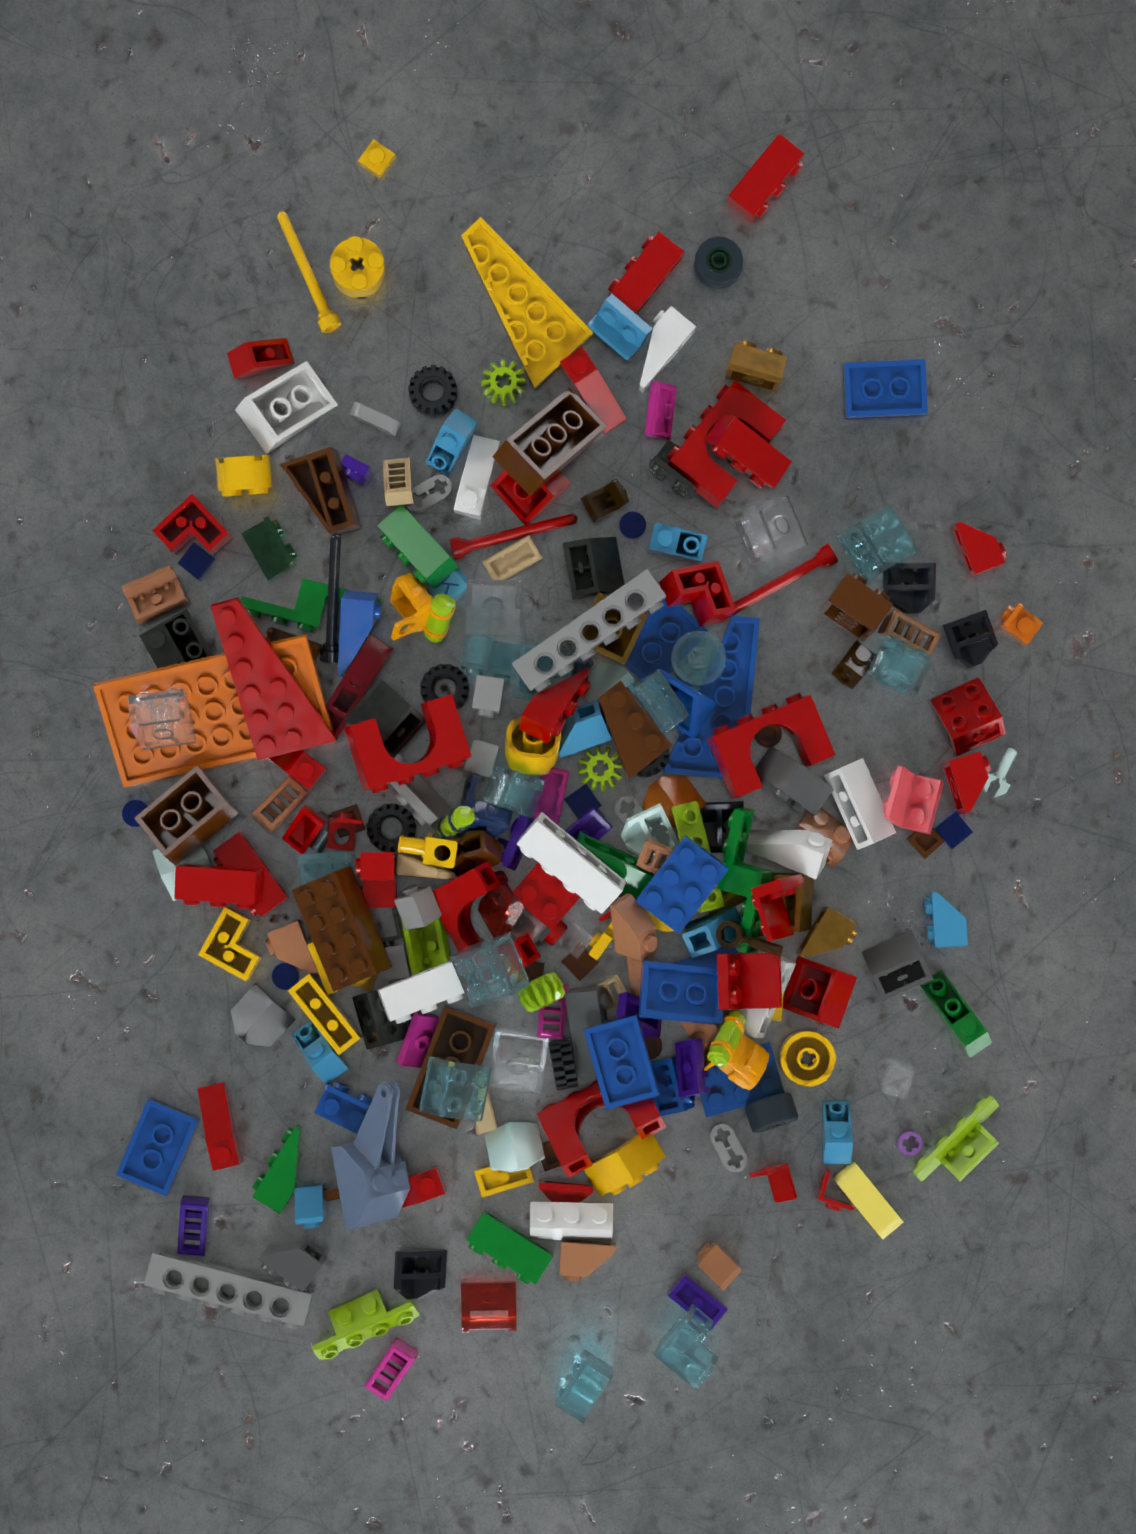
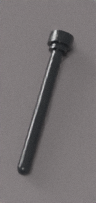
[320,533,341,663]

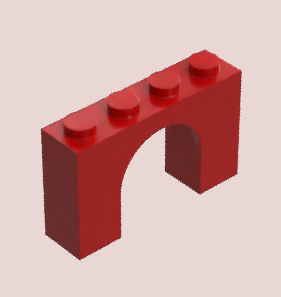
[667,380,786,508]
[707,692,836,798]
[344,694,472,794]
[432,861,541,990]
[537,1080,666,1178]

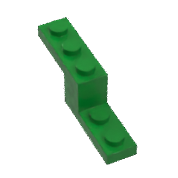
[241,578,384,632]
[717,807,773,953]

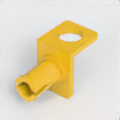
[398,833,458,868]

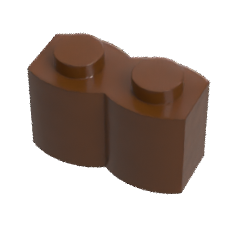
[437,830,502,876]

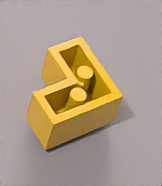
[198,907,263,981]
[584,1134,666,1197]

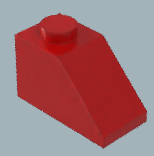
[227,338,294,379]
[952,522,1007,577]
[269,750,328,791]
[402,1165,447,1208]

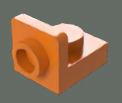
[1000,602,1043,645]

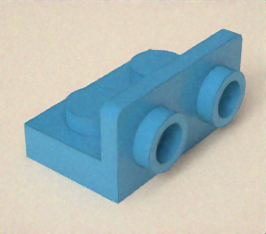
[587,294,653,360]

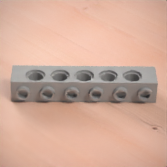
[511,569,666,693]
[144,1250,314,1329]

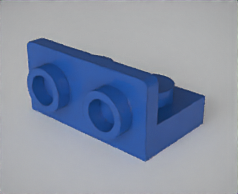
[651,1055,695,1116]
[314,1081,373,1134]

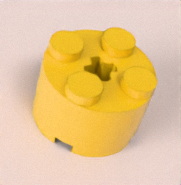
[330,236,385,298]
[215,455,272,497]
[504,717,561,775]
[778,1030,836,1087]

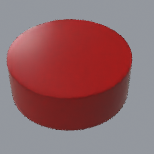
[544,920,568,946]

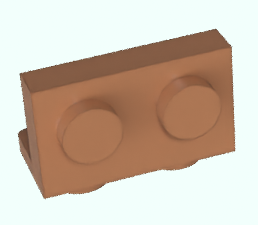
[122,566,189,625]
[794,808,853,868]

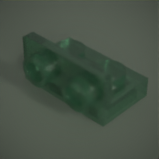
[241,516,298,581]

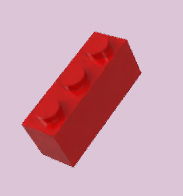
[727,133,805,222]
[608,232,685,315]
[705,413,792,488]
[213,832,290,917]
[174,863,263,909]

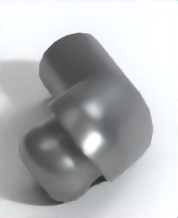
[310,811,332,853]

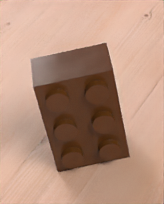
[134,765,238,866]

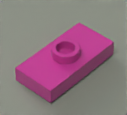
[645,381,677,440]
[532,767,569,825]
[396,1012,440,1068]

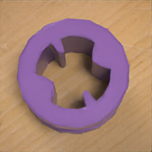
[897,1132,923,1156]

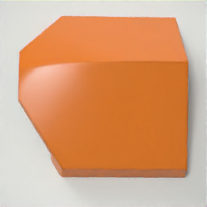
[642,775,706,829]

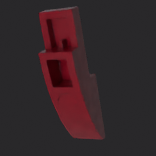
[326,634,393,742]

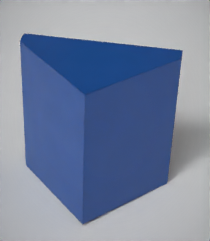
[651,668,716,738]

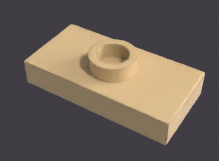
[482,535,543,586]

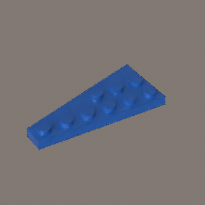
[663,616,760,779]

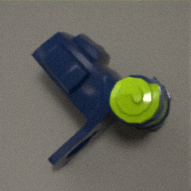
[436,774,513,840]

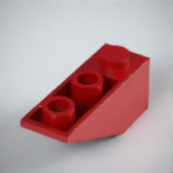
[520,668,591,744]

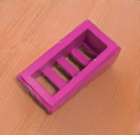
[537,984,569,1039]
[364,1337,418,1402]

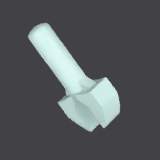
[983,748,1017,797]

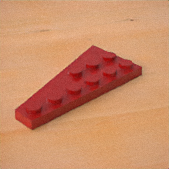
[211,597,338,760]

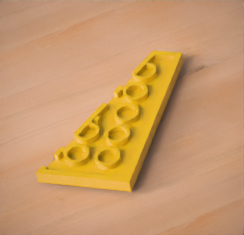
[461,217,593,390]

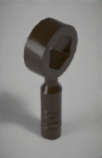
[716,920,783,956]

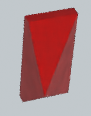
[281,805,326,855]
[538,1180,594,1203]

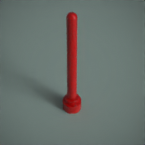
[449,513,578,560]
[728,543,838,618]

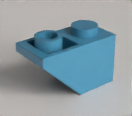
[425,408,478,476]
[648,522,708,562]
[559,700,612,758]
[924,892,968,948]
[682,905,742,958]
[291,1020,349,1085]
[822,1100,853,1164]
[295,1183,328,1229]

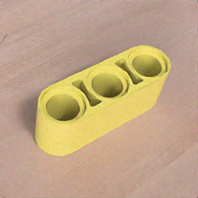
[833,1161,904,1240]

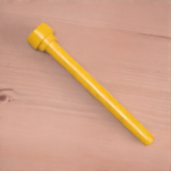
[277,211,342,333]

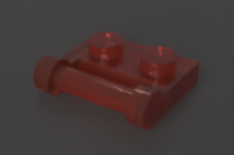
[478,870,524,943]
[461,1281,517,1333]

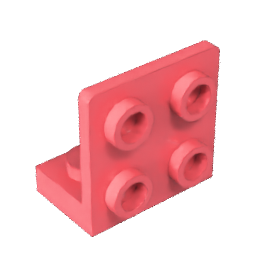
[883,765,944,835]

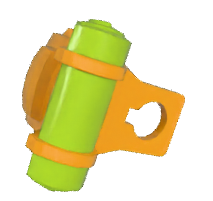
[390,573,456,643]
[704,1010,770,1090]

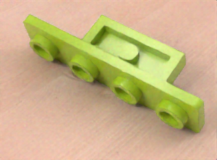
[672,801,724,913]
[397,909,452,975]
[913,1096,999,1182]
[312,1289,420,1360]

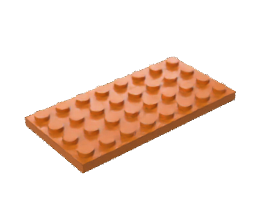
[93,634,334,788]

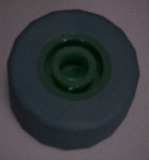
[694,236,743,289]
[745,1093,798,1133]

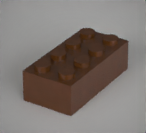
[492,388,607,496]
[819,573,893,642]
[292,866,393,992]
[405,1005,497,1129]

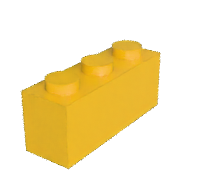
[288,973,363,1055]

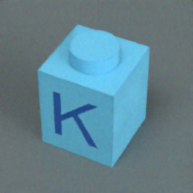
[427,568,469,601]

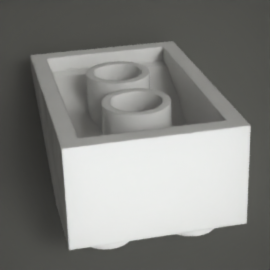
[235,361,338,454]

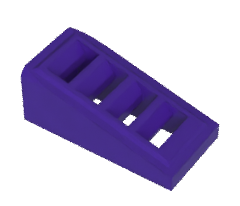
[177,1195,210,1256]

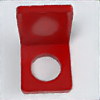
[326,813,363,851]
[749,1163,797,1203]
[816,1168,855,1212]

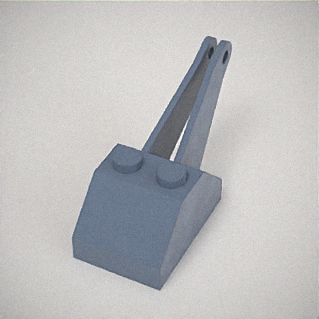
[331,1081,410,1229]

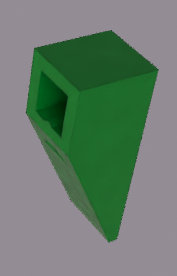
[920,970,992,1058]
[252,1125,302,1214]

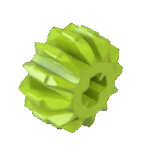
[481,359,527,406]
[577,746,623,792]
[518,972,566,1012]

